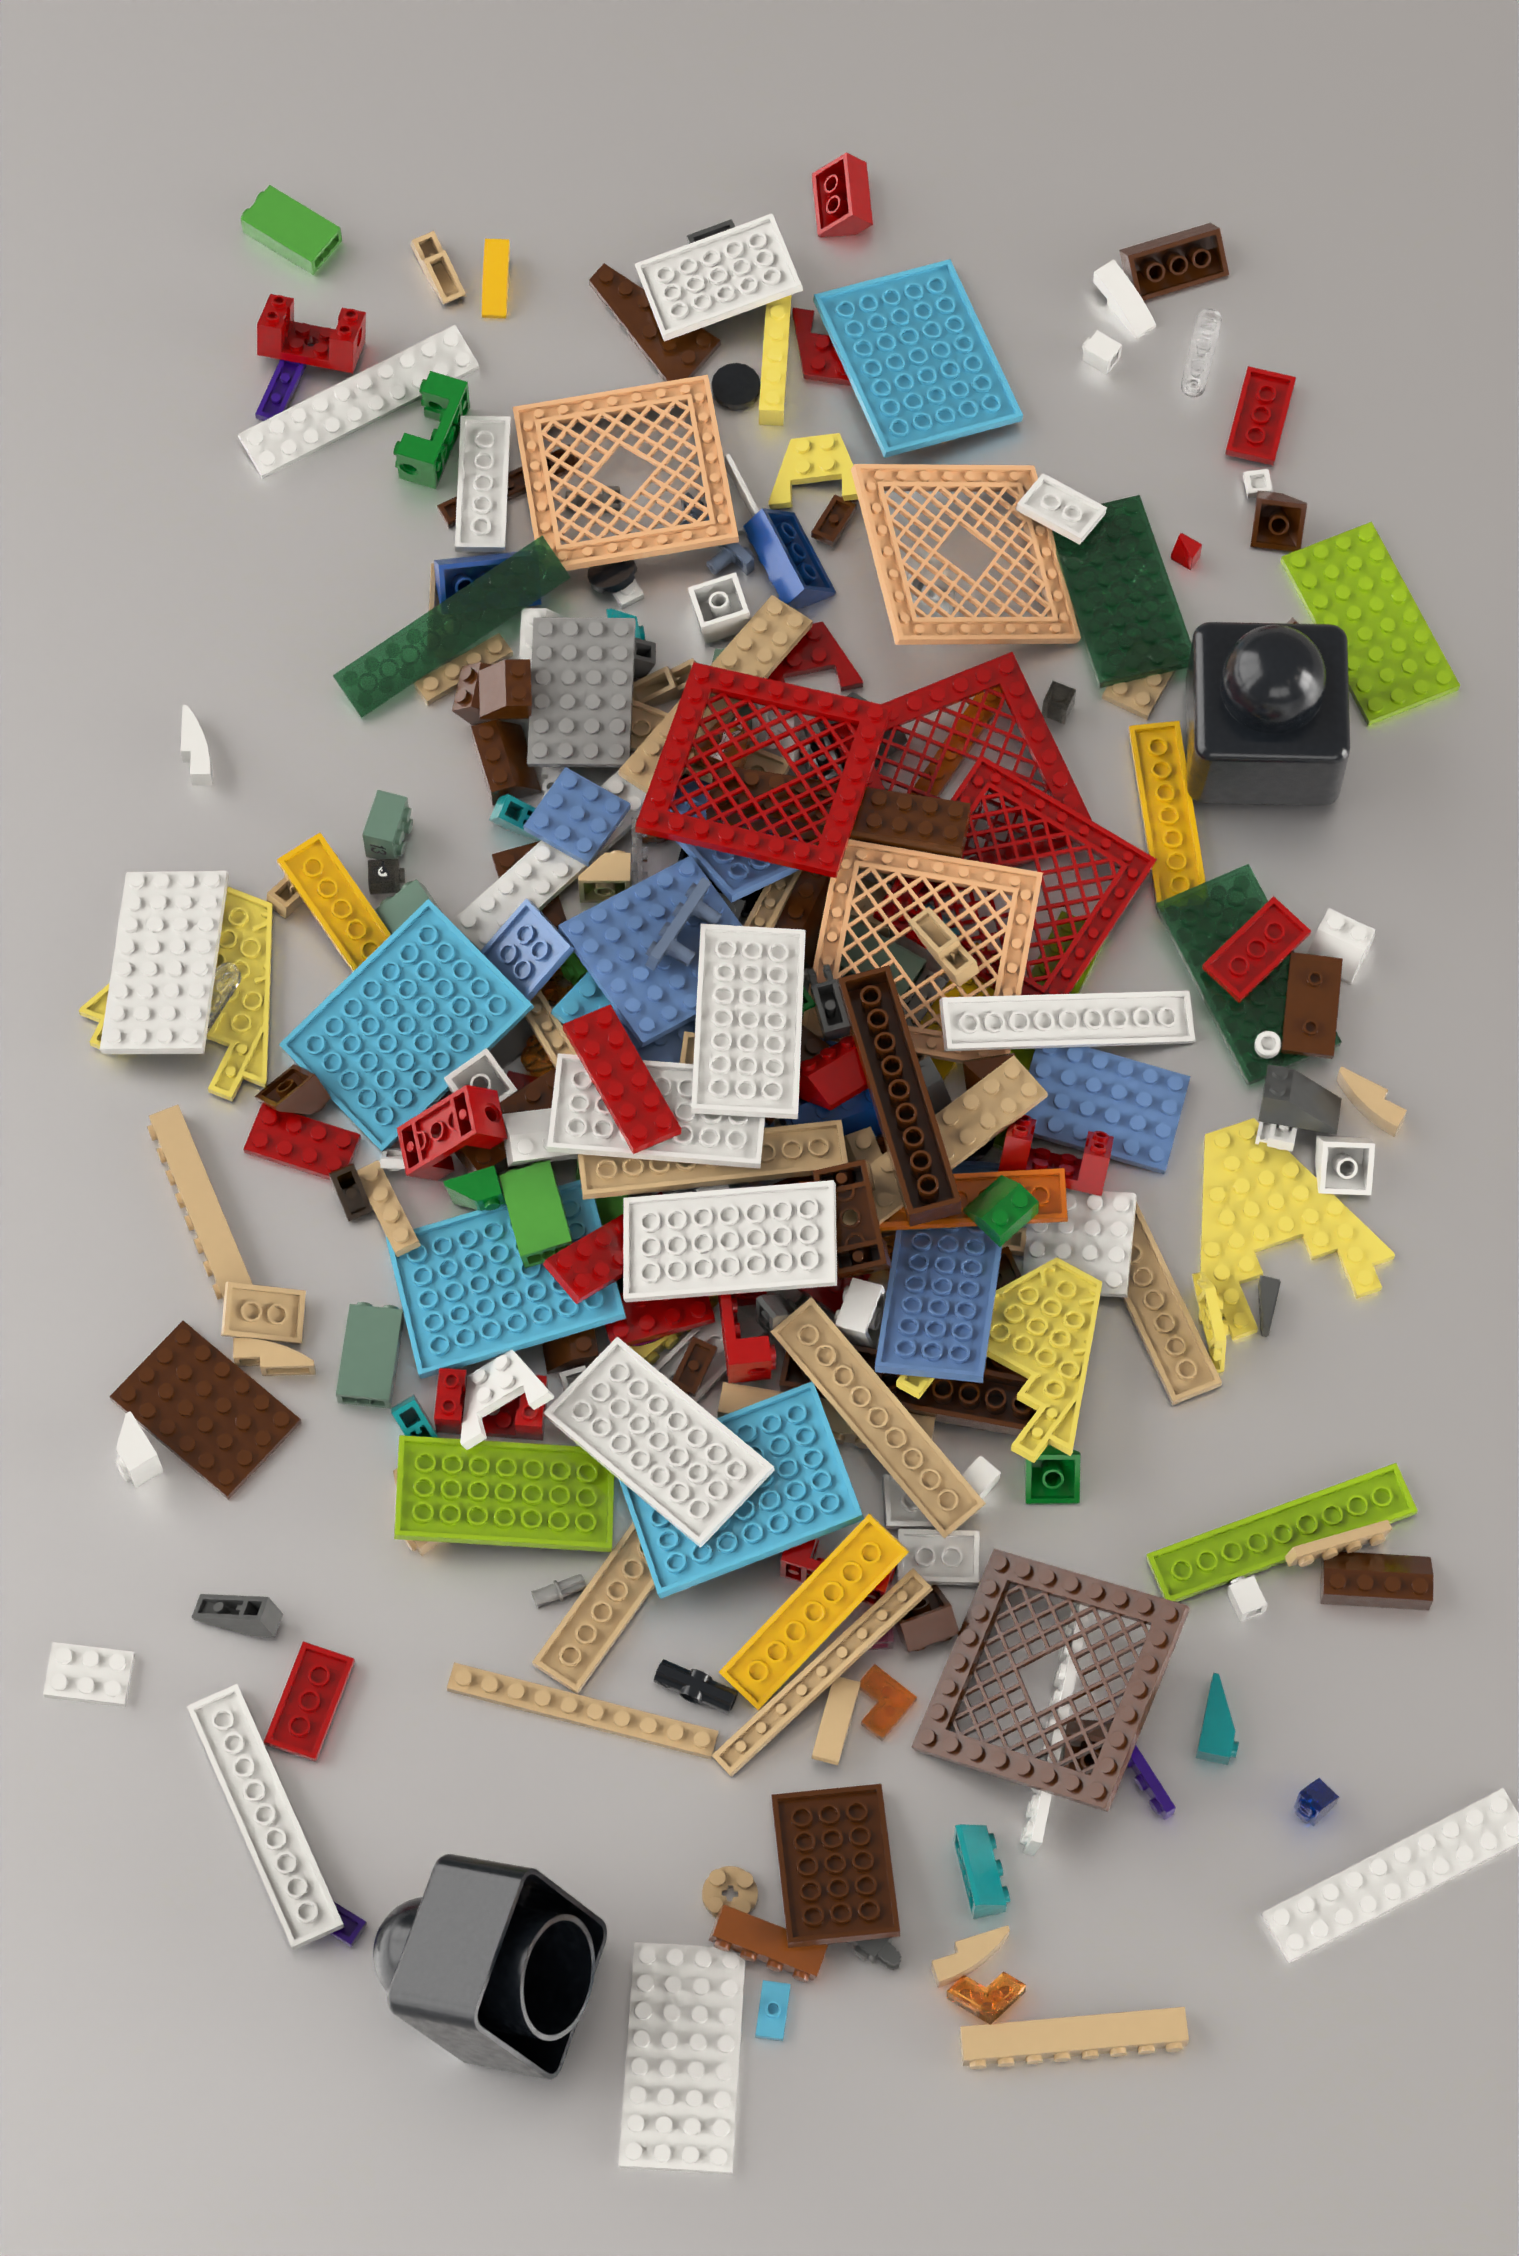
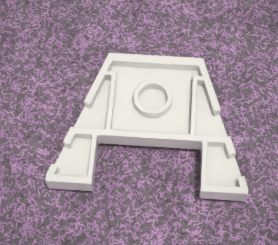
[460,1350,554,1450]

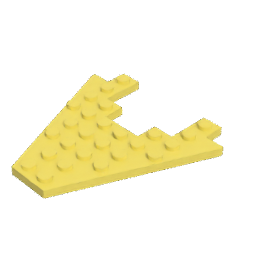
[79,887,273,1102]
[1198,1118,1395,1340]
[896,1257,1102,1463]

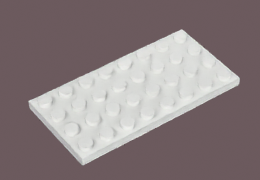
[100,871,229,1054]
[691,924,806,1119]
[547,1053,765,1169]
[623,1180,837,1302]
[543,1337,775,1548]
[619,1942,745,2174]

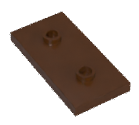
[1281,952,1343,1059]

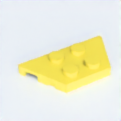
[1192,1272,1229,1373]

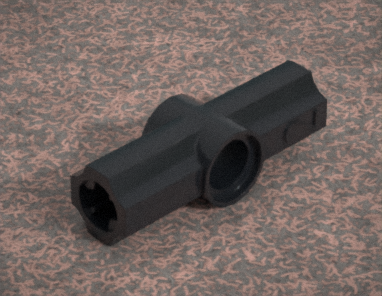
[653,1659,738,1714]

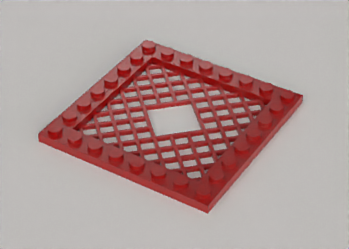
[830,652,1092,910]
[635,662,891,878]
[873,755,1157,995]

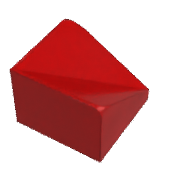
[1170,533,1202,570]

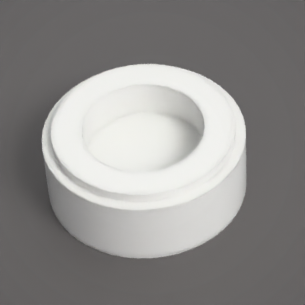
[1254,1031,1281,1059]

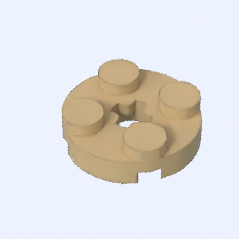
[702,1866,758,1919]

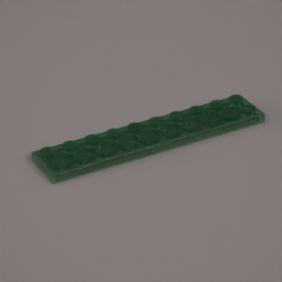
[333,536,571,719]

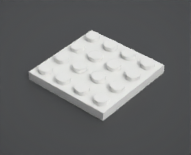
[1022,1189,1137,1298]

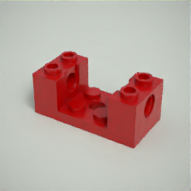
[257,294,366,373]
[397,1085,507,1181]
[998,1114,1114,1196]
[718,1291,776,1384]
[434,1368,548,1441]
[780,1538,897,1605]

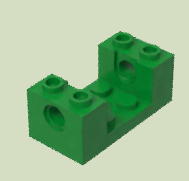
[393,371,470,489]

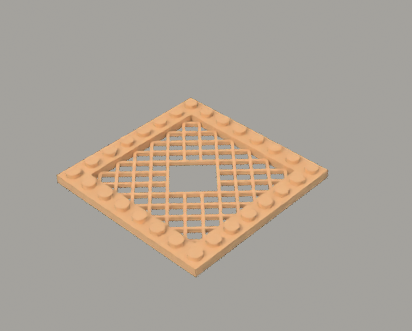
[513,375,739,575]
[851,464,1081,645]
[802,839,1043,1064]

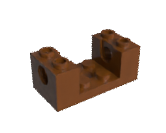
[813,1159,892,1280]

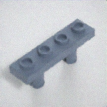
[680,492,755,576]
[645,877,722,971]

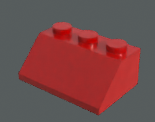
[812,152,873,237]
[799,1036,868,1110]

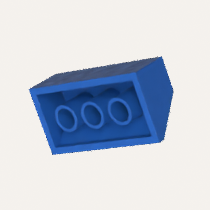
[743,508,836,609]
[434,550,542,615]
[778,1089,882,1137]

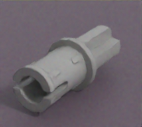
[531,1574,586,1608]

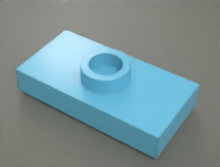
[755,1980,791,2041]

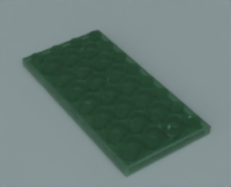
[1052,495,1192,688]
[1155,864,1342,1086]

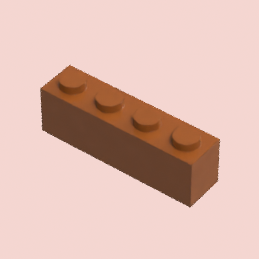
[708,1905,828,1982]

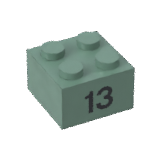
[362,790,413,864]

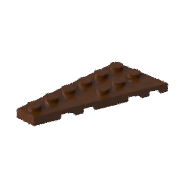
[589,263,721,381]

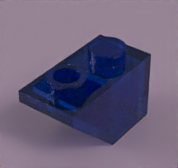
[1294,1778,1339,1827]

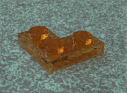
[859,1664,917,1741]
[946,1971,1026,2025]

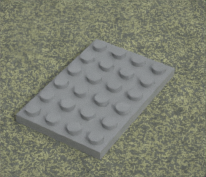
[527,618,636,767]

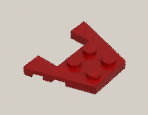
[792,307,852,386]
[768,622,863,692]

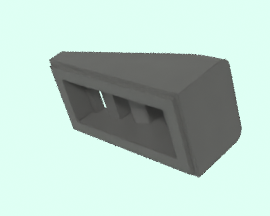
[1258,1276,1281,1337]

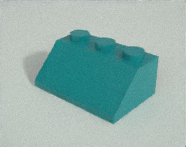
[953,1824,1010,1919]

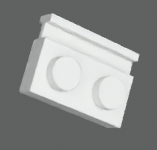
[1255,1121,1297,1152]

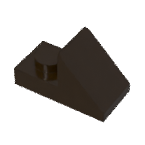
[329,1163,373,1221]

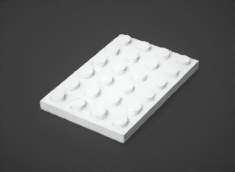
[635,213,803,342]

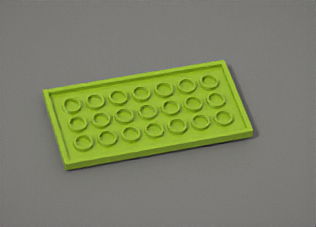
[1280,522,1460,726]
[394,1435,614,1552]

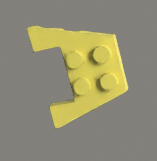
[768,433,858,510]

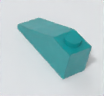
[489,794,541,841]
[391,1395,440,1438]
[1196,1673,1239,1765]

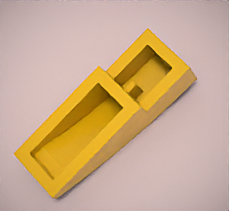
[482,239,510,318]

